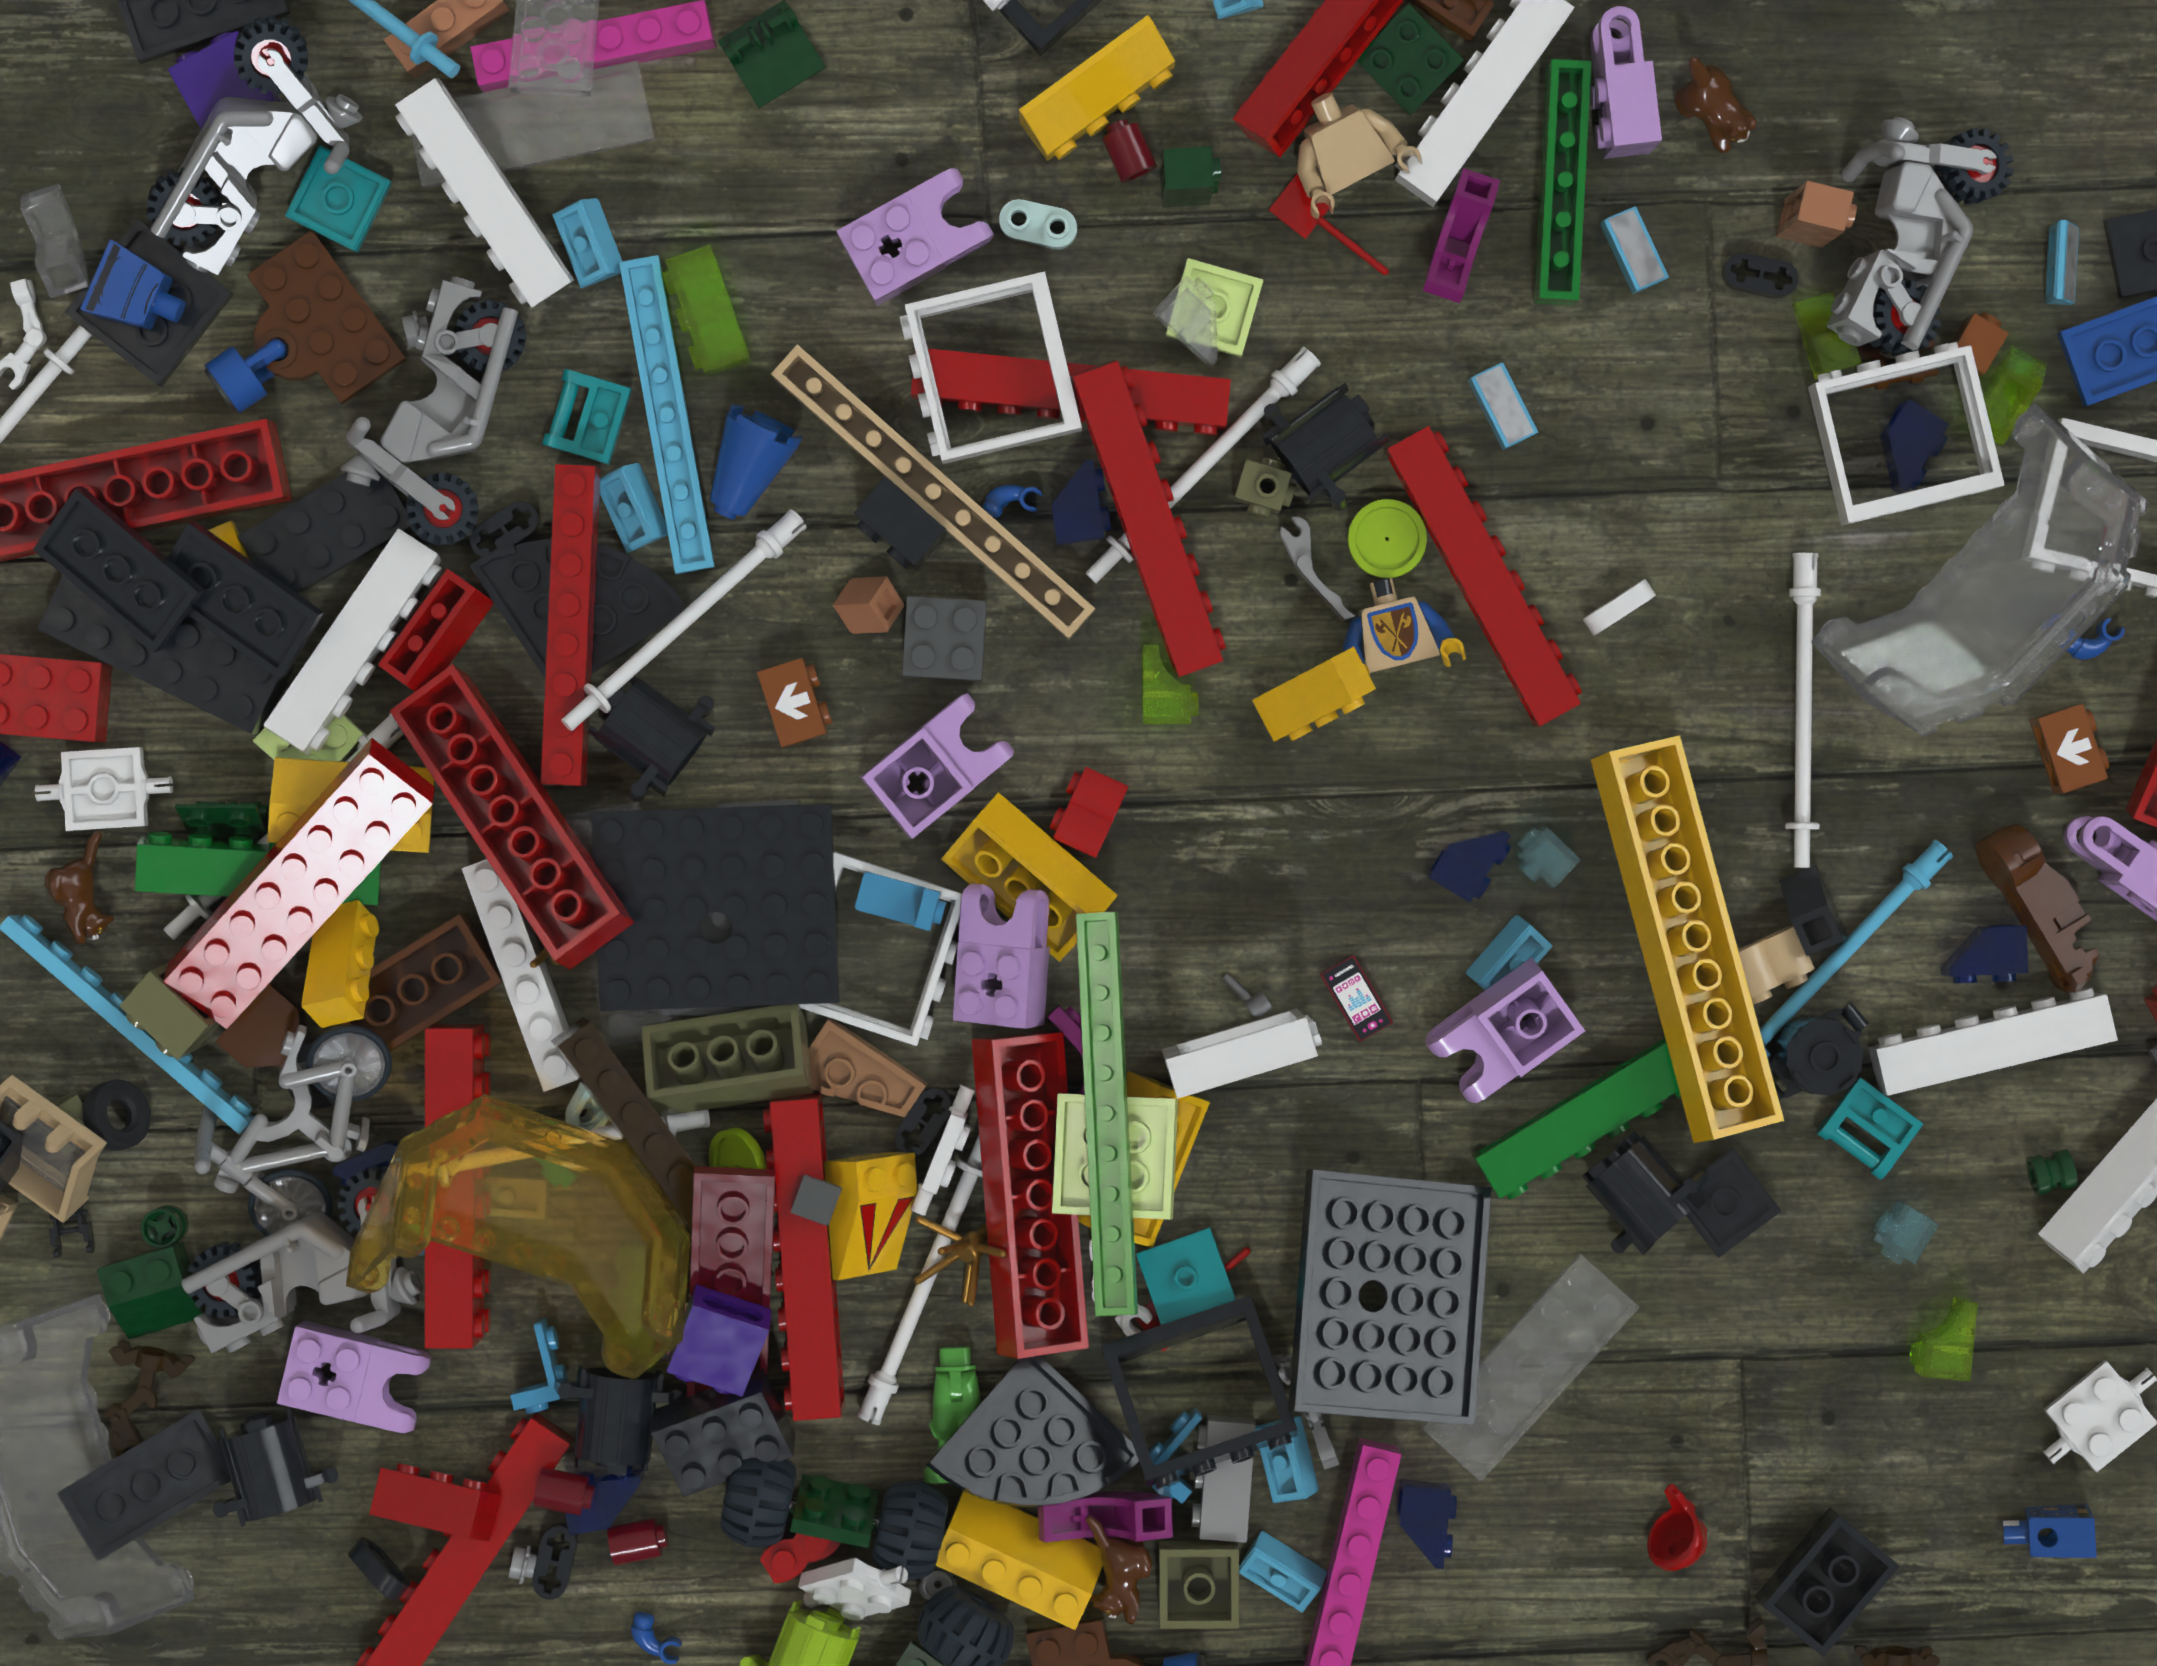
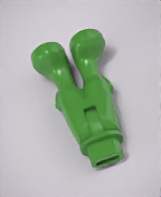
[923,1346,981,1484]

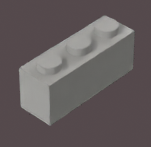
[1191,1415,1256,1543]

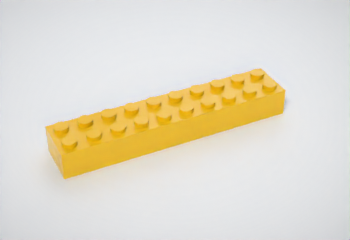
[1591,735,1784,1143]

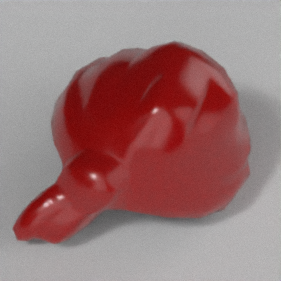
[1647,1483,1708,1571]

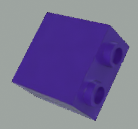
[168,31,281,129]
[666,1284,771,1397]

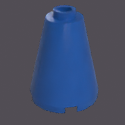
[710,404,803,519]

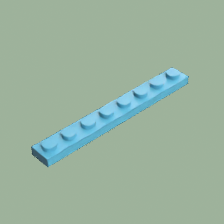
[619,255,715,574]
[0,914,254,1134]

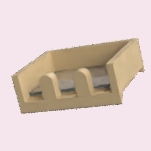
[0,1075,107,1223]

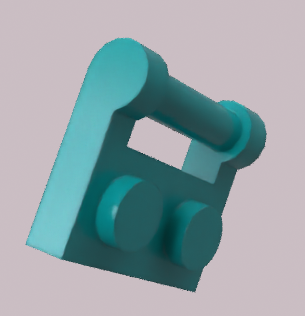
[541,369,632,465]
[1816,1076,1923,1180]

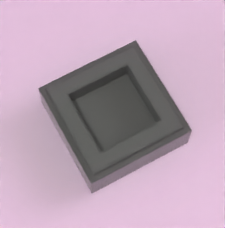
[790,1174,843,1226]

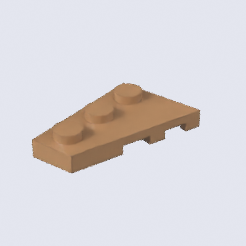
[808,1018,928,1118]

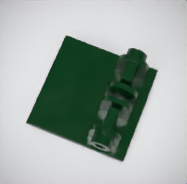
[718,0,826,109]
[1357,3,1465,116]
[175,801,269,843]

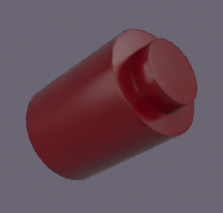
[1102,119,1157,183]
[533,1467,596,1516]
[607,1517,669,1566]

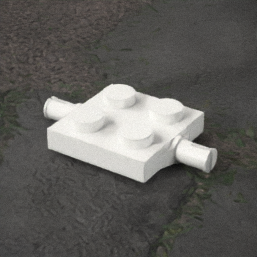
[35,747,173,831]
[910,1084,975,1216]
[2043,1360,2157,1472]
[798,1558,911,1621]

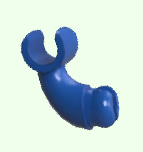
[982,484,1044,518]
[2062,618,2125,660]
[631,1612,682,1664]

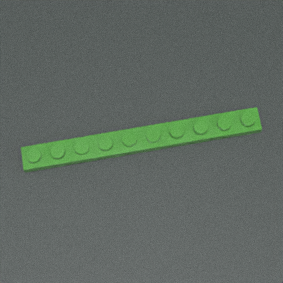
[1076,912,1138,1316]

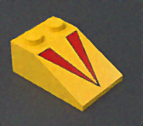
[824,1152,917,1280]

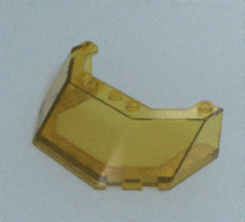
[346,1094,690,1380]

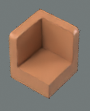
[833,576,905,634]

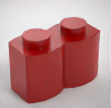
[1049,767,1129,858]
[760,1531,841,1583]

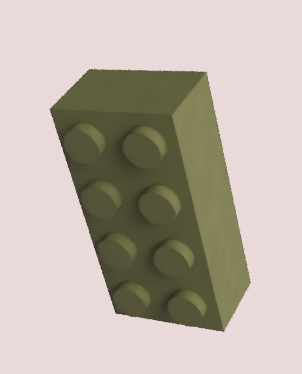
[642,1004,812,1117]

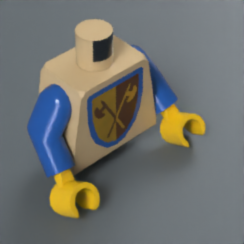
[1343,578,1466,676]

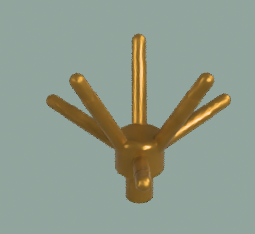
[914,1216,1007,1307]

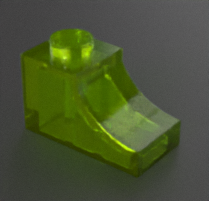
[1792,291,1862,380]
[1967,346,2047,446]
[1142,645,1199,725]
[1910,1296,1978,1381]

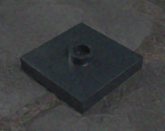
[2103,209,2157,298]
[1686,1147,1782,1258]

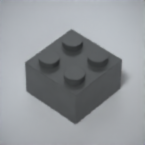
[902,596,987,682]

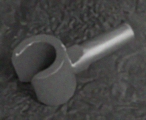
[1222,973,1272,1017]

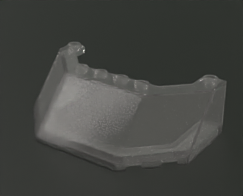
[1811,403,2149,736]
[0,1294,196,1639]

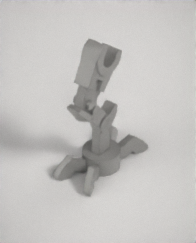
[1273,1354,1339,1470]

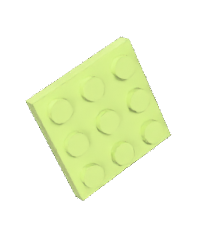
[1052,1093,1178,1220]

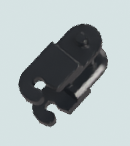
[49,1205,95,1258]

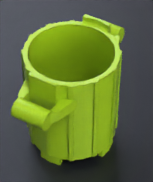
[740,1600,861,1666]

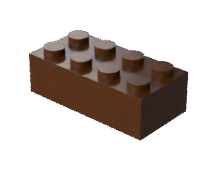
[341,913,503,1065]

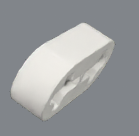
[1583,579,1656,636]

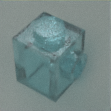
[1516,827,1581,888]
[1873,1200,1939,1265]

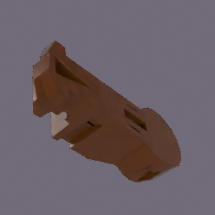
[1975,824,2100,993]

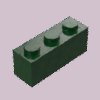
[1160,146,1221,208]

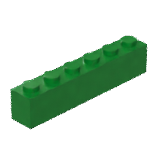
[1534,59,1592,306]
[135,831,382,906]
[1472,1038,1681,1200]

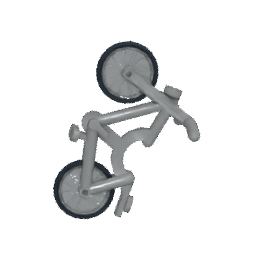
[194,1024,392,1236]

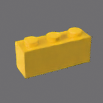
[1252,646,1376,742]
[301,900,379,1028]

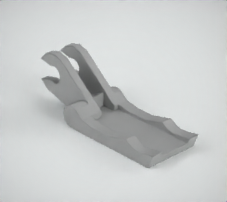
[1280,517,1354,621]

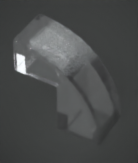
[20,183,89,298]

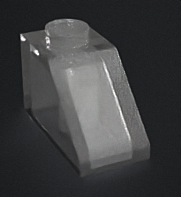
[1153,276,1218,369]

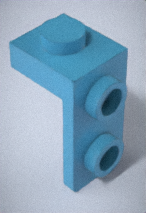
[855,872,946,931]
[510,1318,568,1414]
[1149,1408,1202,1504]

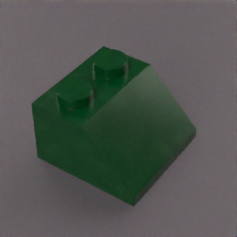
[96,1241,205,1340]

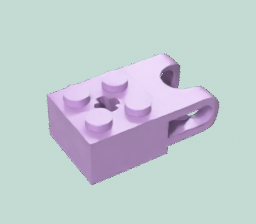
[1590,6,1662,159]
[836,168,994,306]
[860,693,1014,839]
[2063,816,2157,922]
[953,883,1050,1029]
[1425,957,1585,1103]
[277,1320,431,1433]

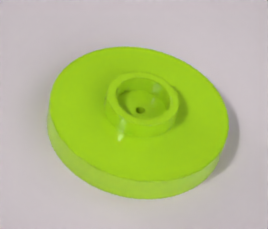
[1347,499,1427,579]
[709,1127,767,1169]

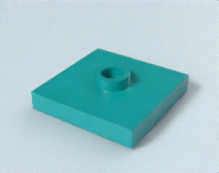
[285,145,393,253]
[1136,1227,1236,1325]

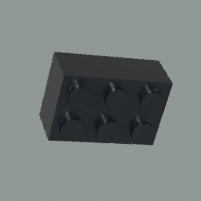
[651,1369,795,1497]
[1755,1507,1900,1657]

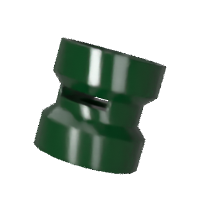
[2026,1149,2077,1196]
[140,1205,189,1248]

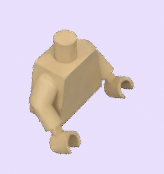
[1297,92,1422,219]

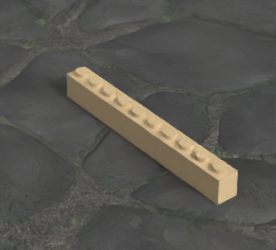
[771,344,1095,640]

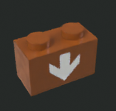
[757,658,833,748]
[2029,704,2109,794]

